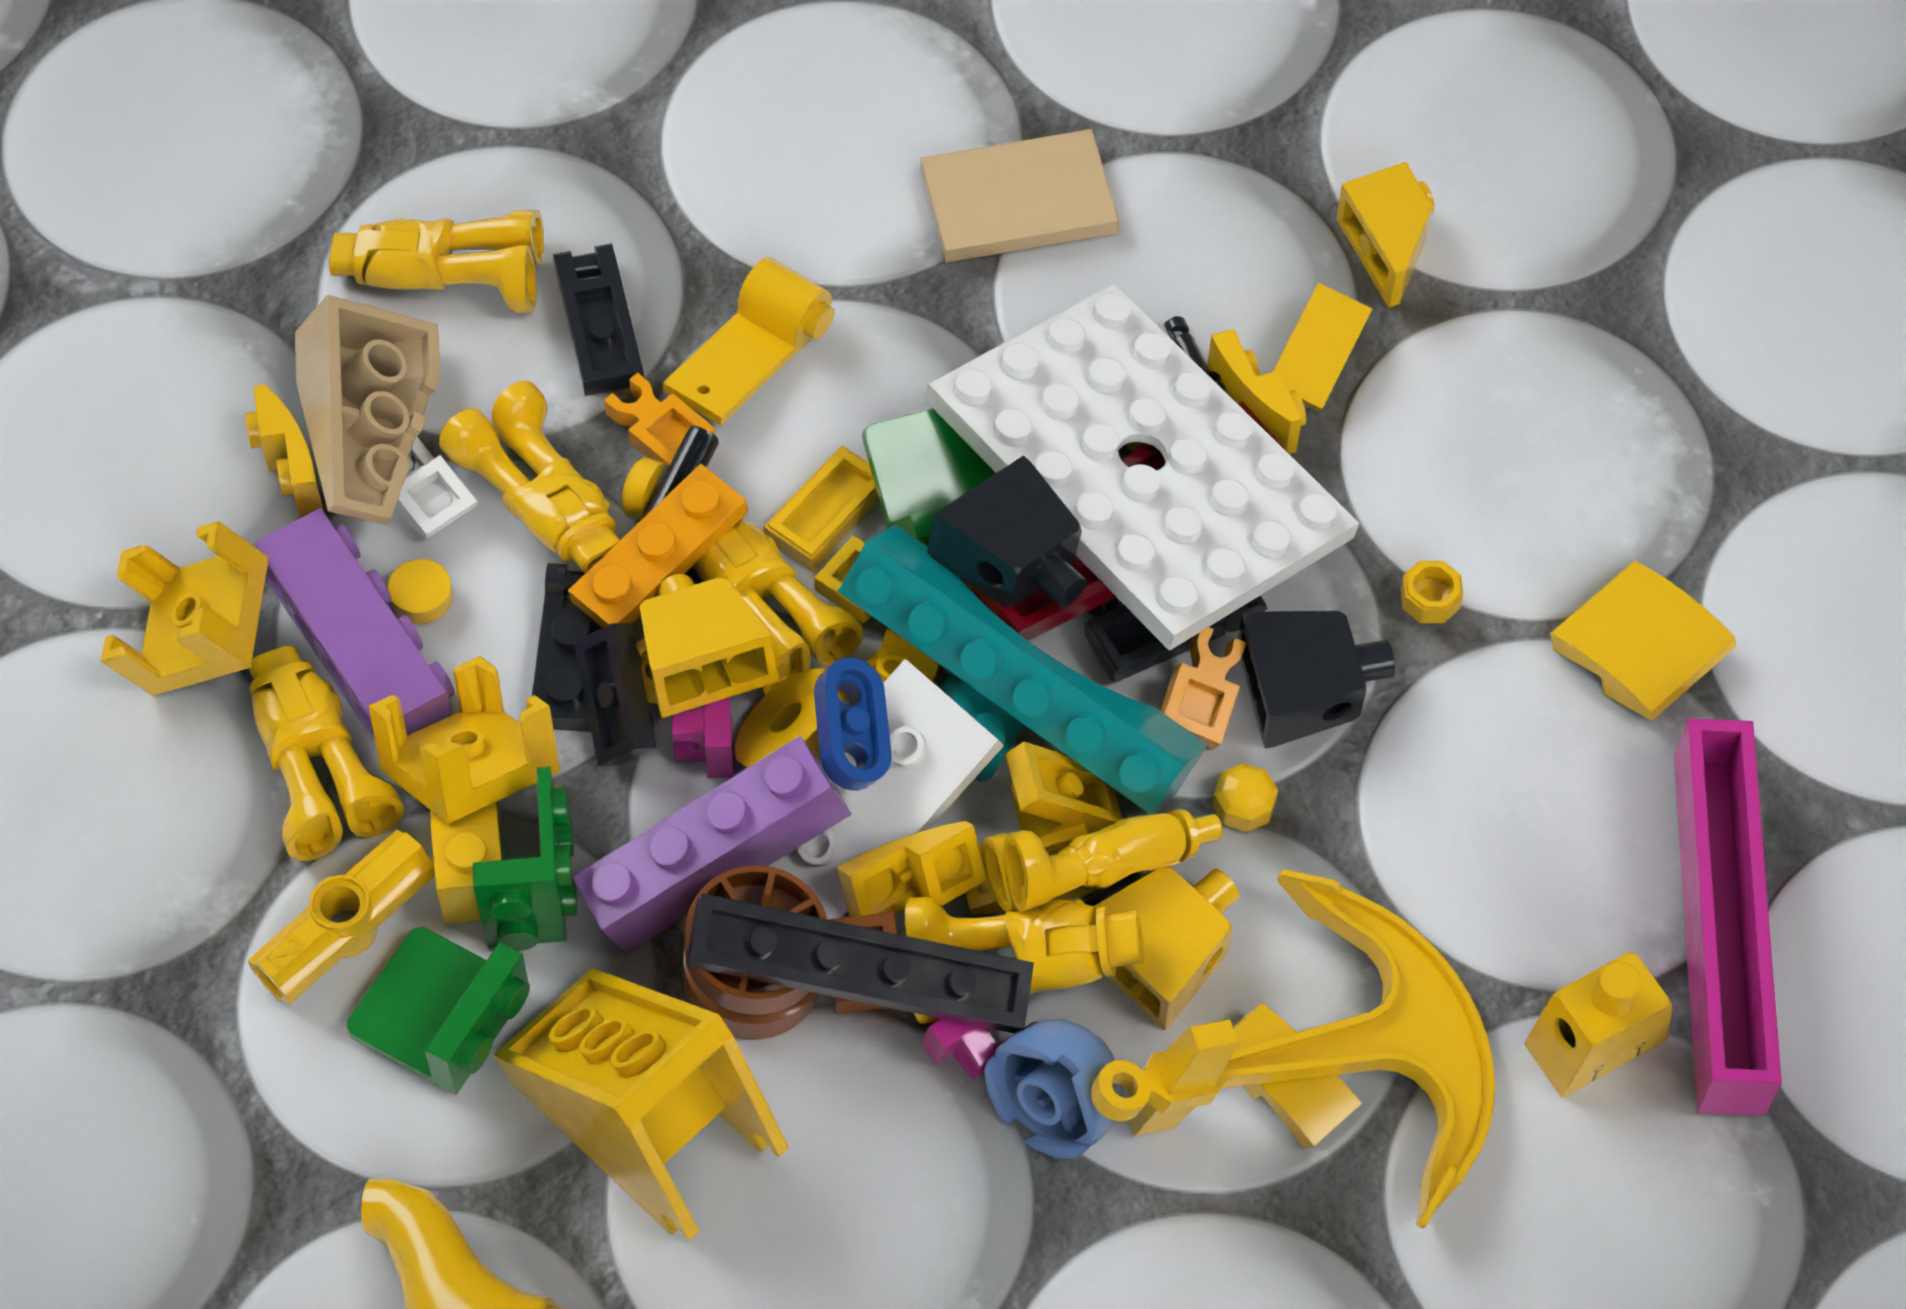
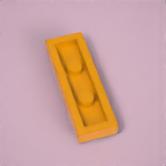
[568,464,749,628]

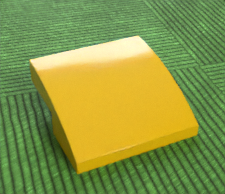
[1550,561,1737,721]

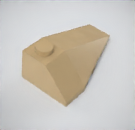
[295,294,440,525]

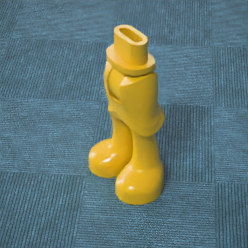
[329,210,544,314]
[439,380,620,573]
[693,518,864,695]
[249,645,404,861]
[905,897,1144,1024]

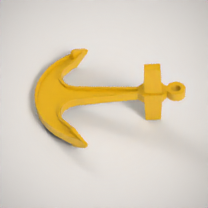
[1090,869,1495,1229]

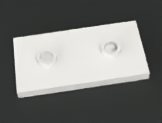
[769,659,1004,920]

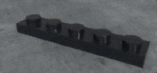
[685,893,1034,1033]

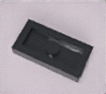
[574,623,657,766]

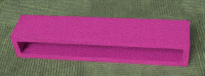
[1674,718,1782,1116]

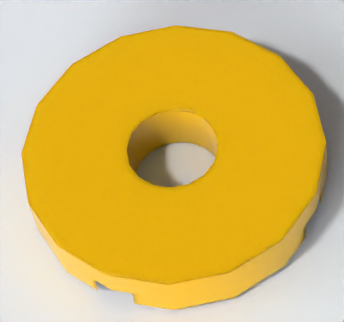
[734,668,848,769]

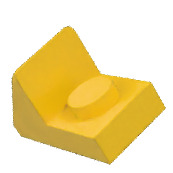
[1005,741,1123,837]

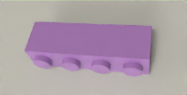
[254,508,455,744]
[573,735,852,954]

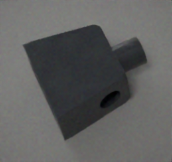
[927,455,1087,609]
[1238,611,1395,749]

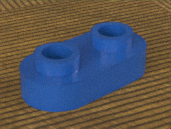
[814,657,892,791]

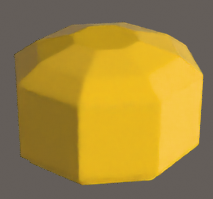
[1400,561,1463,623]
[1212,763,1278,833]

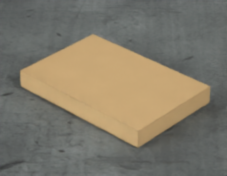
[920,129,1120,263]

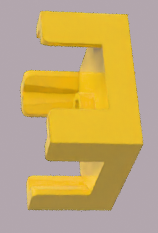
[101,521,269,696]
[368,656,560,824]

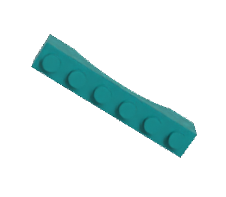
[838,525,1208,814]

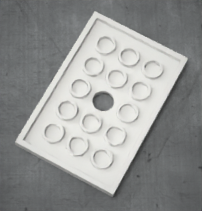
[925,284,1359,651]

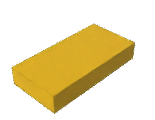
[763,445,879,571]

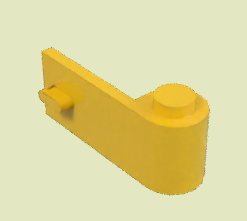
[663,257,835,426]

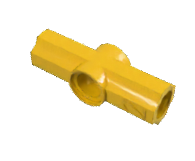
[248,829,435,1005]

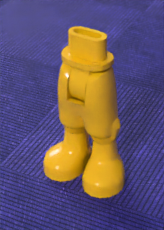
[982,809,1223,912]

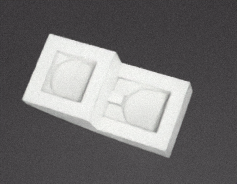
[394,437,477,539]

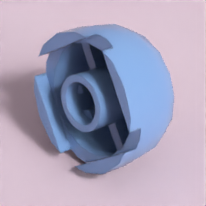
[984,1019,1124,1159]

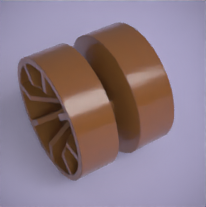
[683,865,827,1040]

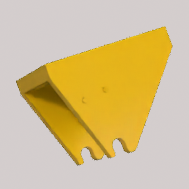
[493,968,789,1241]

